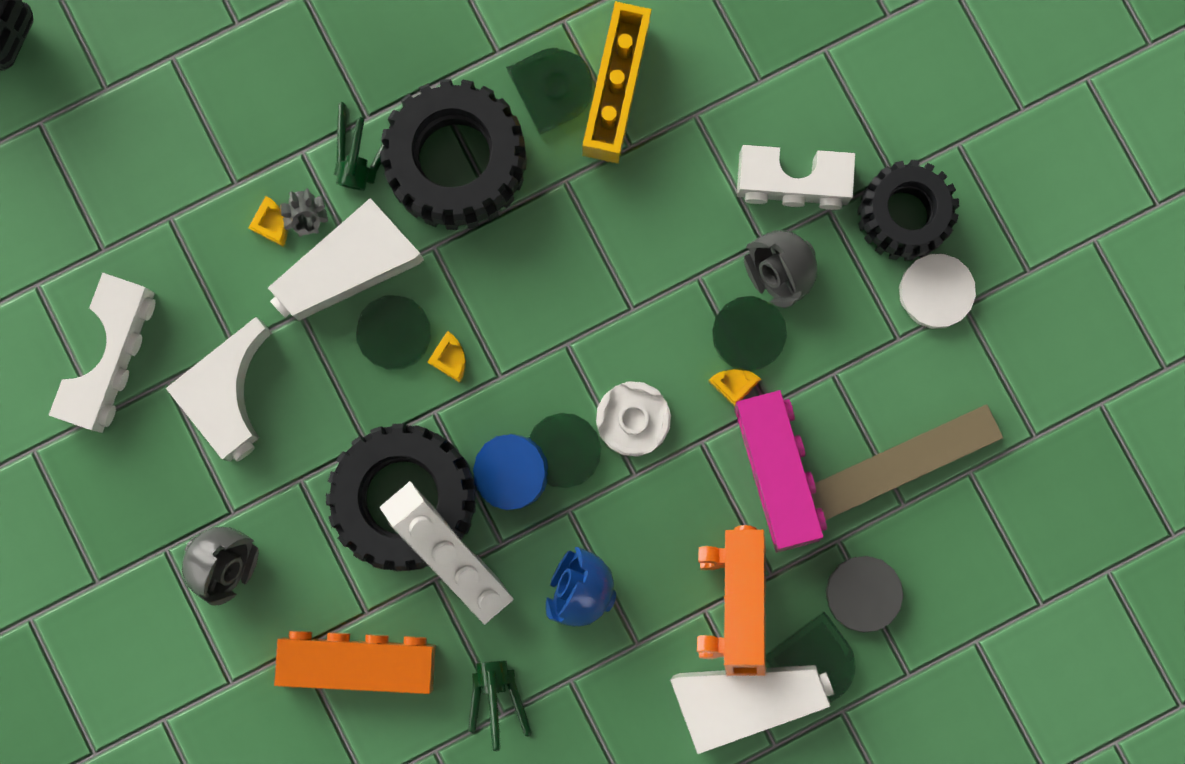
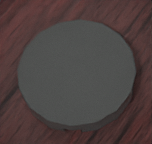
[825,556,903,632]

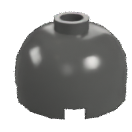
[744,230,817,308]
[182,527,259,606]

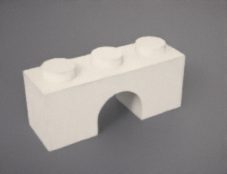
[736,145,855,210]

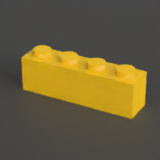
[582,1,652,164]

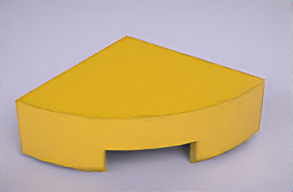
[248,196,288,247]
[428,331,466,383]
[708,369,761,407]

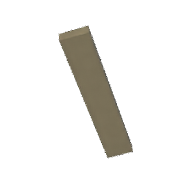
[811,404,1003,520]

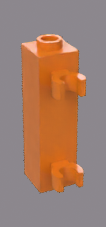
[697,525,766,676]

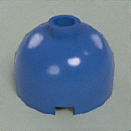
[546,547,616,627]

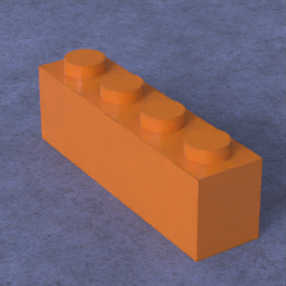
[274,631,436,694]

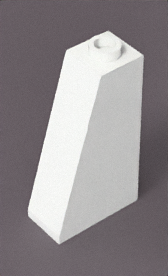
[268,198,424,321]
[670,665,834,754]

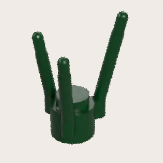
[334,102,384,191]
[468,660,532,752]

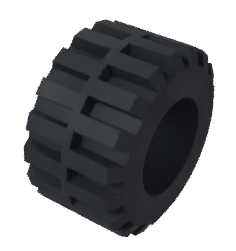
[857,160,960,261]

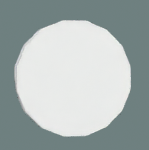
[899,254,976,329]
[596,381,671,457]

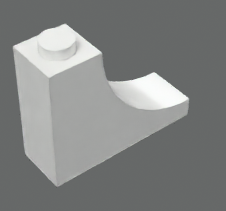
[166,317,272,461]

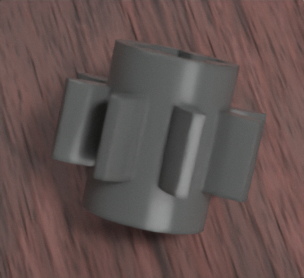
[280,188,328,237]

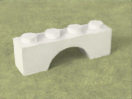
[49,273,155,433]
[380,482,514,625]

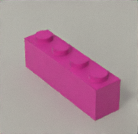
[734,390,827,553]

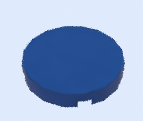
[473,434,548,510]

